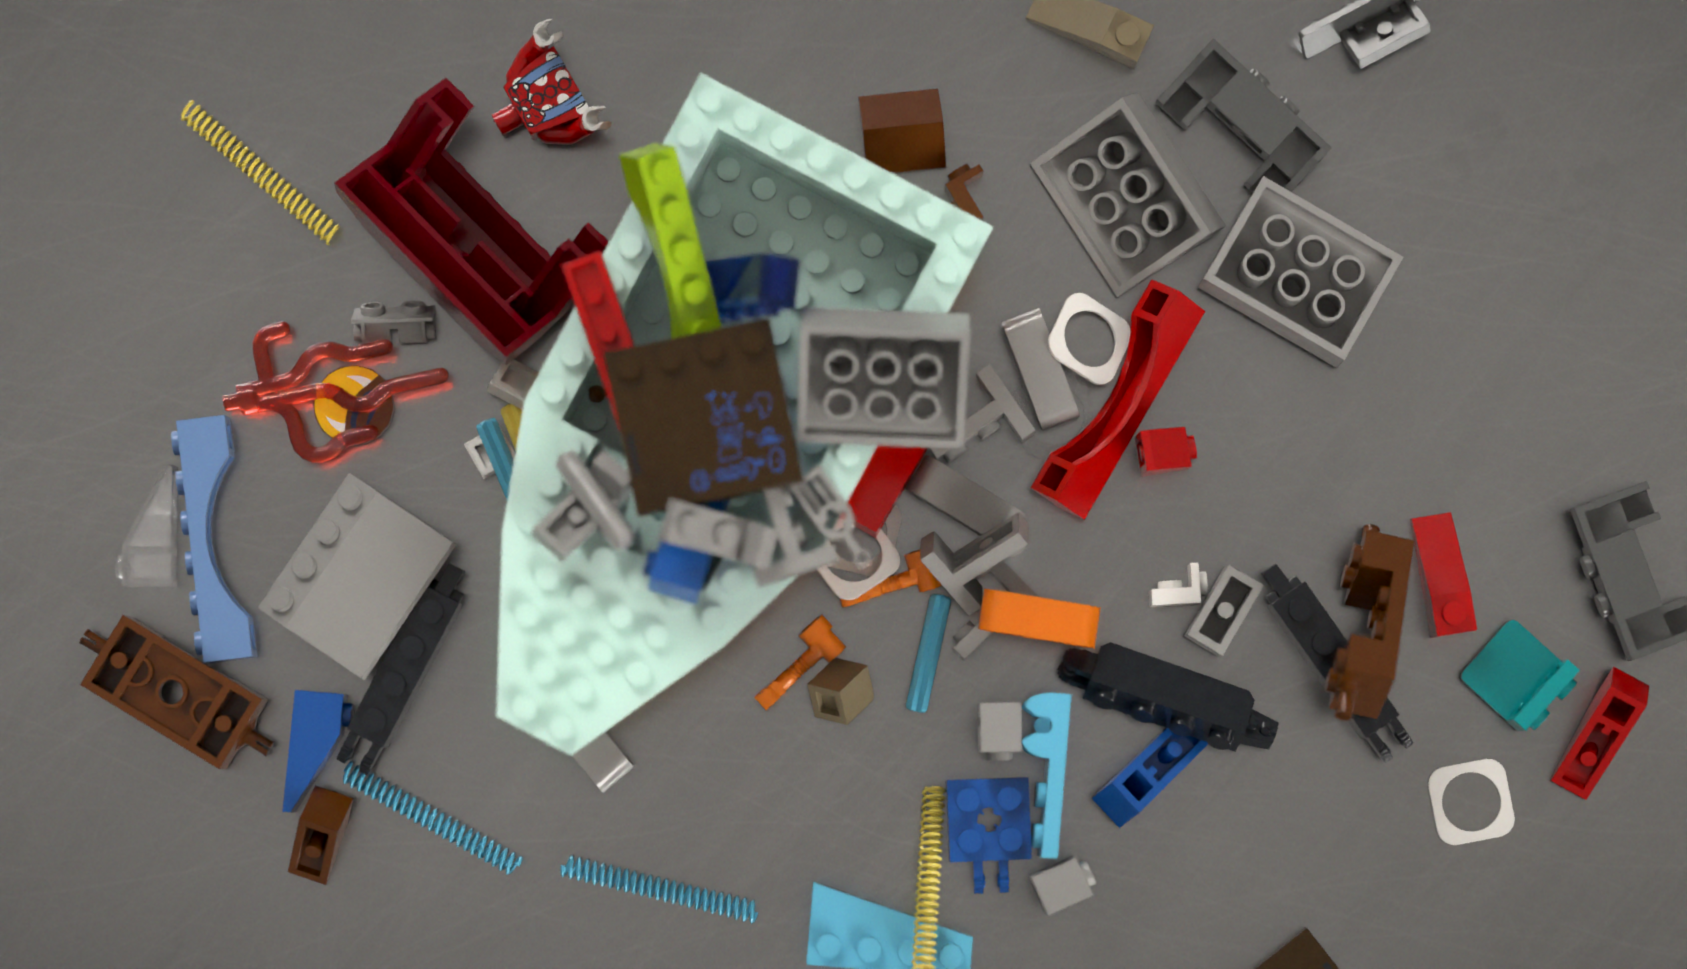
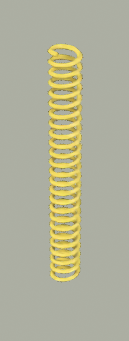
[181,100,339,245]
[911,786,946,969]

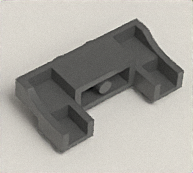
[1156,38,1332,193]
[1570,481,1687,661]

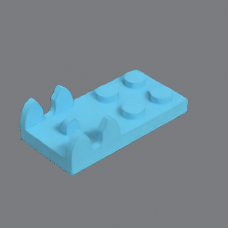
[1021,693,1071,859]

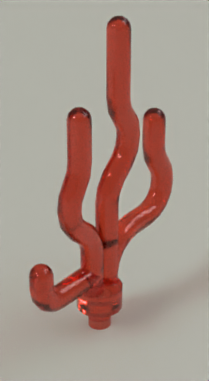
[222,321,449,463]

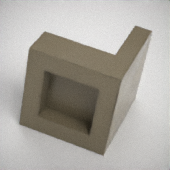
[807,658,874,725]

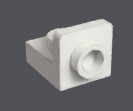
[1148,562,1208,608]

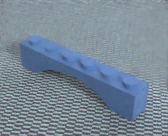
[171,415,258,663]

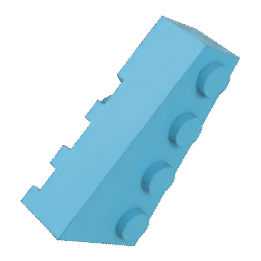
[806,881,973,969]

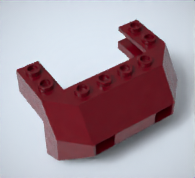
[334,78,609,365]

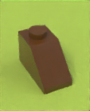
[288,785,354,885]

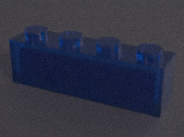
[705,253,800,324]

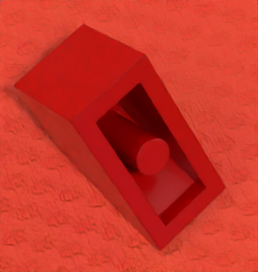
[1134,427,1197,477]

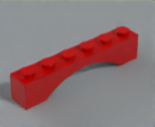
[1031,279,1205,520]

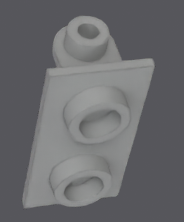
[351,301,436,345]

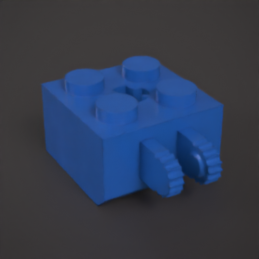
[946,777,1032,894]

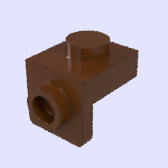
[944,164,984,221]

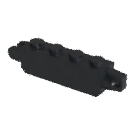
[336,563,465,775]
[1261,564,1413,763]
[1057,642,1279,752]

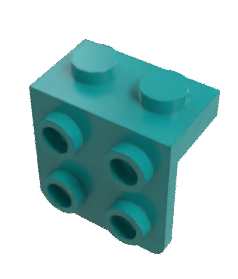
[1461,620,1580,731]

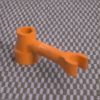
[840,549,942,608]
[754,614,846,710]

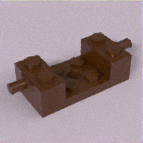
[1325,524,1414,721]
[79,615,275,769]

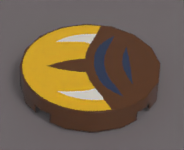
[313,365,395,446]

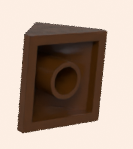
[859,88,946,174]

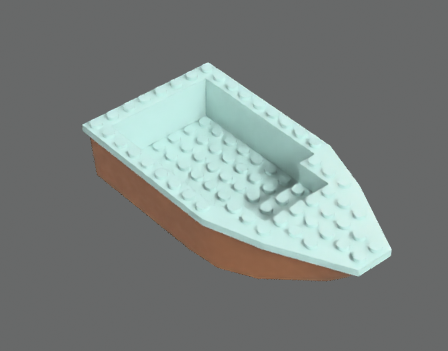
[497,73,993,756]

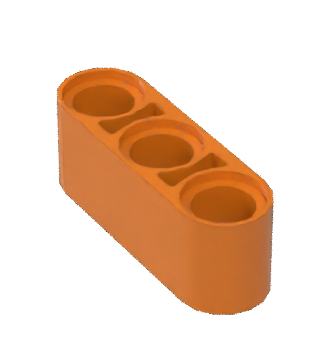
[978,589,1101,648]

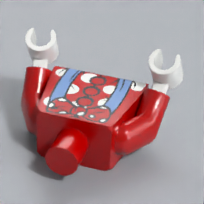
[491,19,611,145]

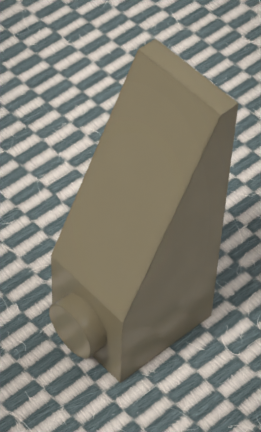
[1026,0,1154,70]

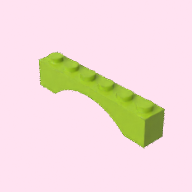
[618,143,722,339]

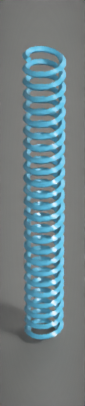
[343,761,523,875]
[560,855,758,924]

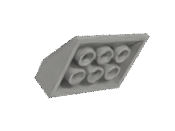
[1030,92,1226,297]
[1198,176,1404,368]
[797,307,970,449]
[258,473,456,680]

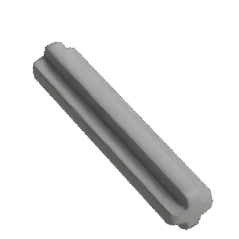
[556,450,635,550]

